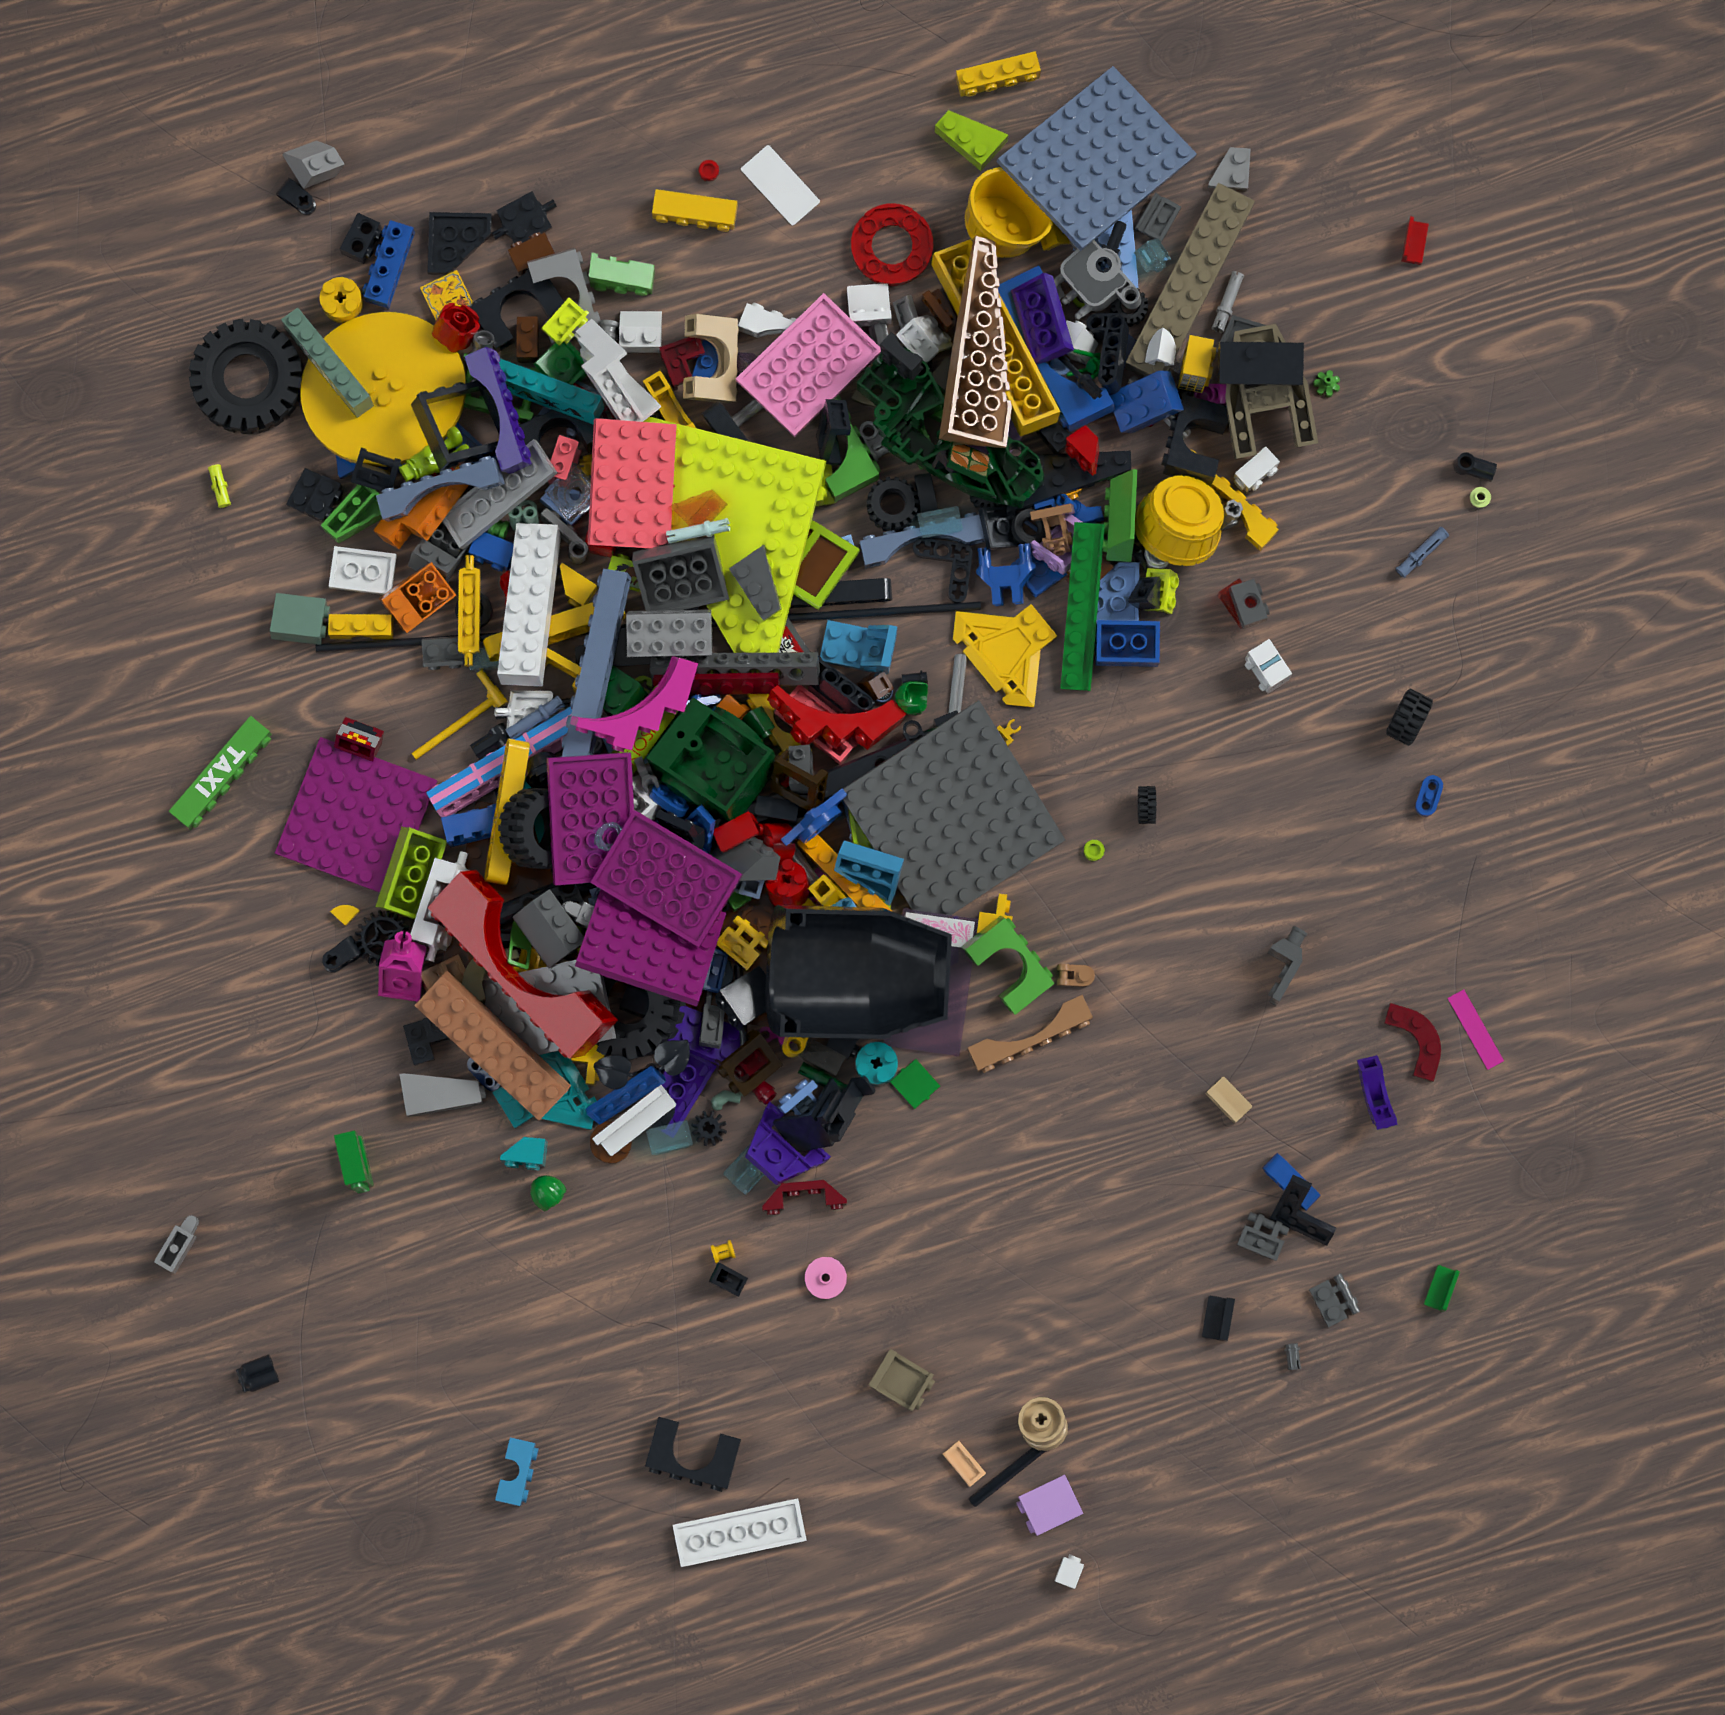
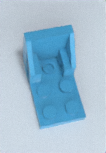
[820,620,897,674]

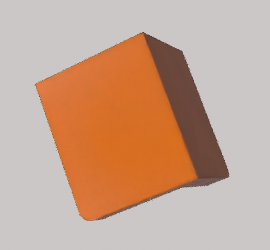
[716,694,751,720]

